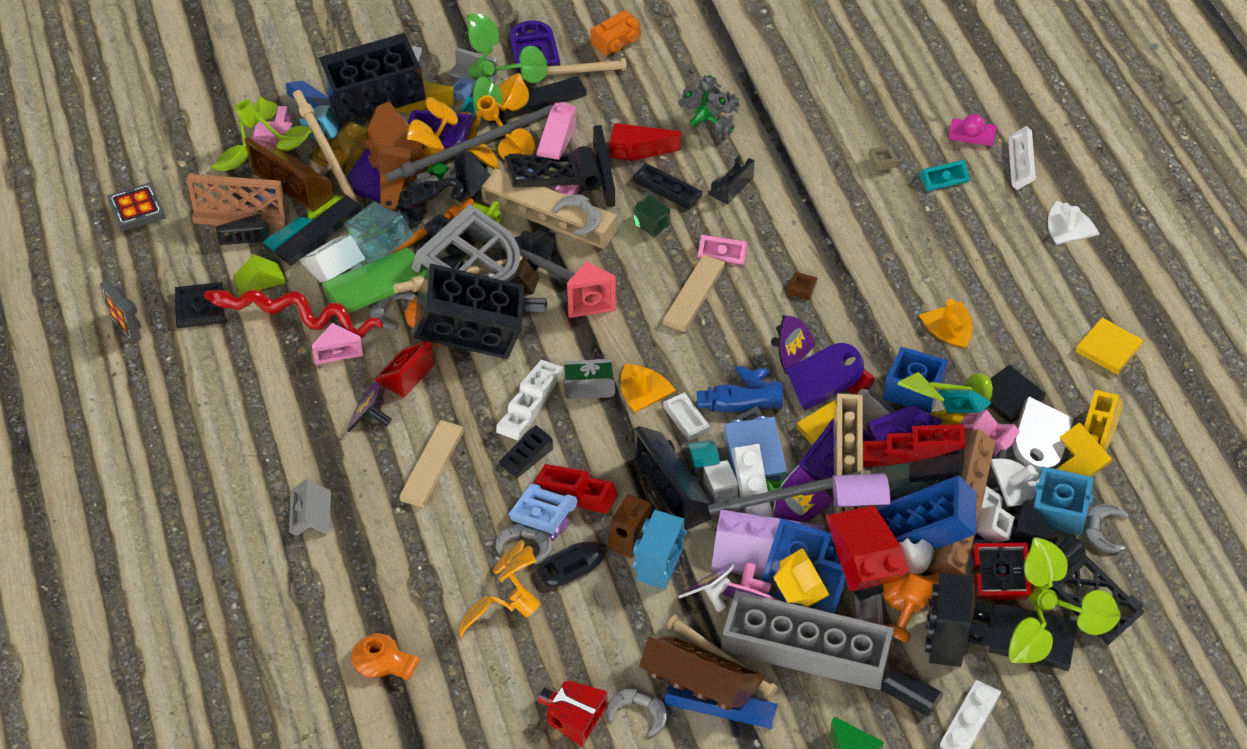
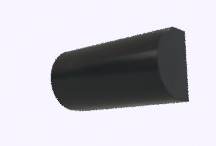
[881,665,943,717]

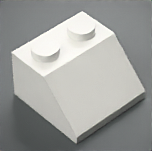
[299,233,367,282]

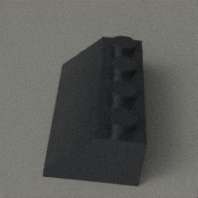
[635,426,713,531]

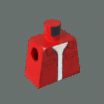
[538,680,608,746]

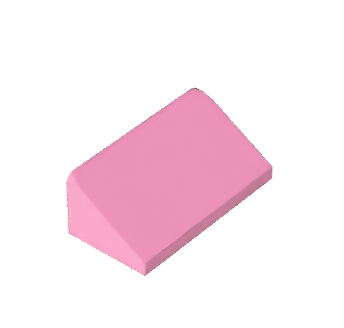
[697,235,748,265]

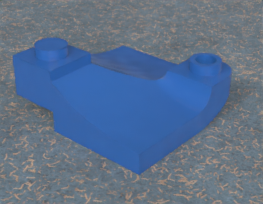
[762,518,846,614]

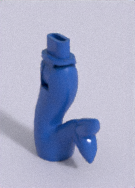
[697,366,783,413]

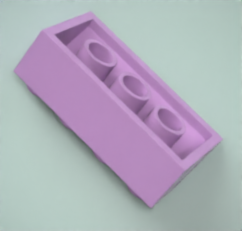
[711,510,824,578]

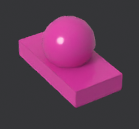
[948,114,997,146]

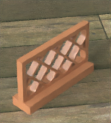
[187,174,289,230]

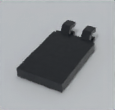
[968,601,1077,671]

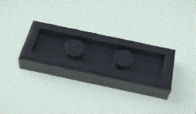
[633,163,702,210]

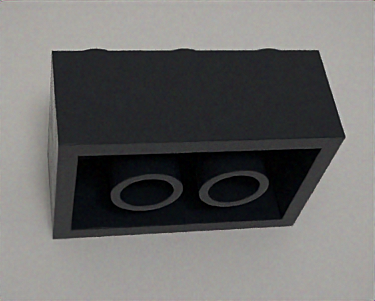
[924,573,972,667]

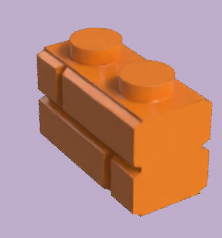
[590,10,641,56]

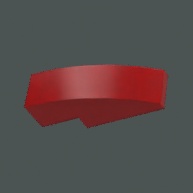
[533,464,618,514]

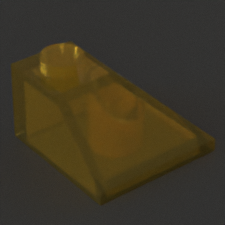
[308,121,369,174]

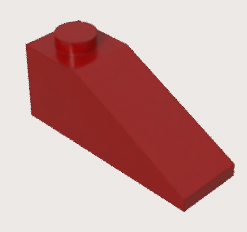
[610,123,681,161]

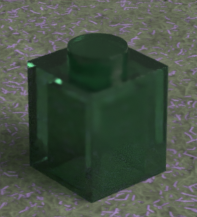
[633,195,670,237]

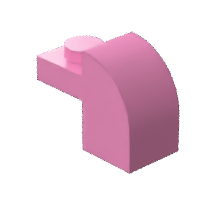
[253,106,293,147]
[960,410,1020,456]

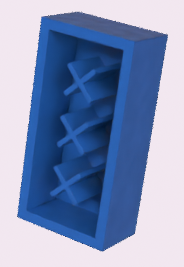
[876,475,977,550]

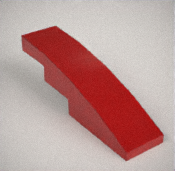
[863,424,966,467]

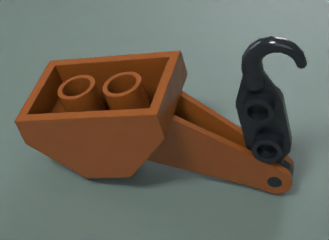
[366,101,464,217]

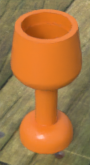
[887,572,935,643]

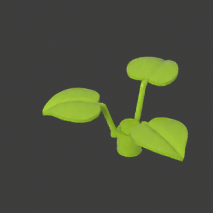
[210,97,312,171]
[1009,537,1121,663]

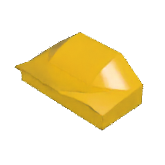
[773,548,830,608]

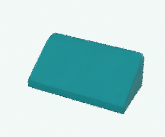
[918,160,971,192]
[264,217,313,253]
[938,390,991,413]

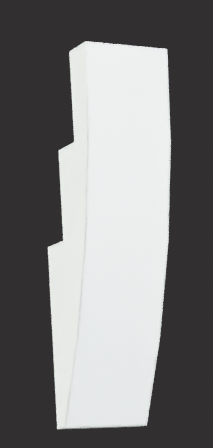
[496,360,563,441]

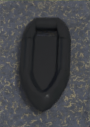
[537,541,607,587]

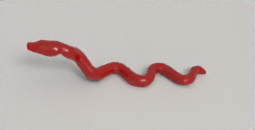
[204,290,384,339]

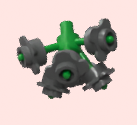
[678,75,740,140]

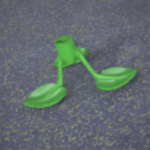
[467,14,548,118]

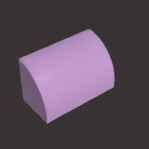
[832,474,890,507]

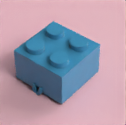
[1034,466,1094,536]
[633,510,687,590]

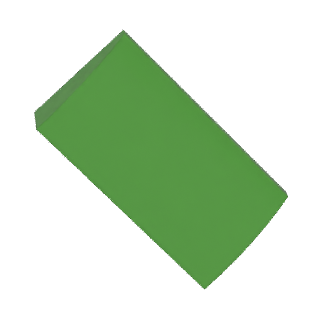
[322,247,427,313]

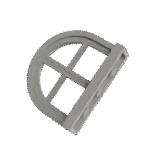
[411,204,520,282]

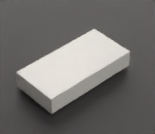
[663,392,710,441]

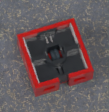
[971,543,1031,600]

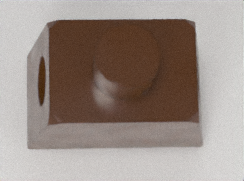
[608,494,653,558]

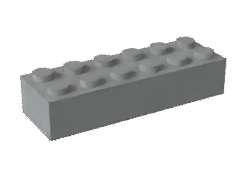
[721,591,894,690]

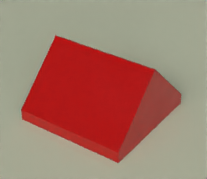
[374,340,434,398]

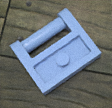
[509,483,577,534]

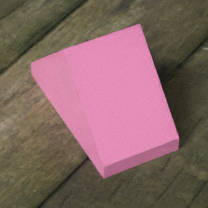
[312,323,363,365]

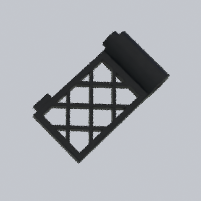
[504,146,603,191]
[1048,537,1145,646]

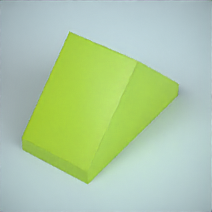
[233,254,286,296]

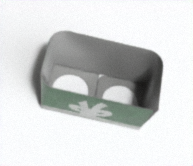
[564,359,615,400]

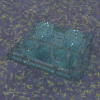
[344,202,414,264]

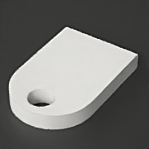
[1012,397,1074,472]

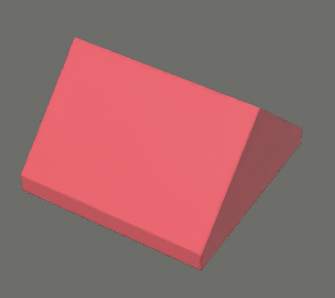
[567,261,616,318]

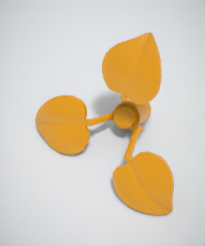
[459,73,535,160]
[407,97,499,170]
[459,540,540,639]

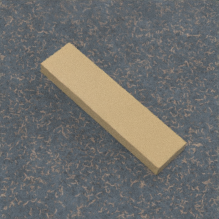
[663,254,725,332]
[400,420,464,508]

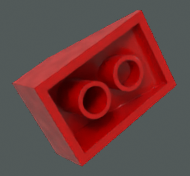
[826,505,909,592]

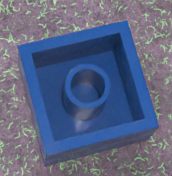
[883,347,949,414]

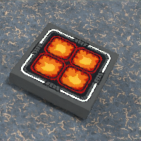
[107,182,166,232]
[100,280,142,344]

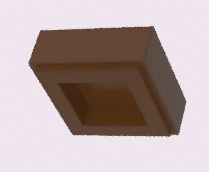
[787,272,818,300]

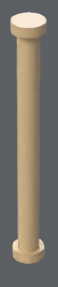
[521,58,626,79]
[666,614,778,700]

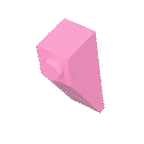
[537,102,577,160]

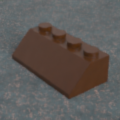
[244,137,334,212]
[639,636,765,710]

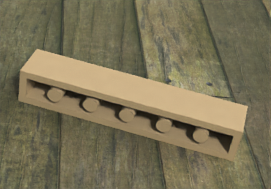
[481,168,617,249]
[833,394,863,514]

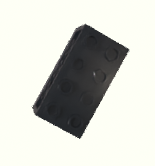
[319,33,426,125]
[413,263,524,359]

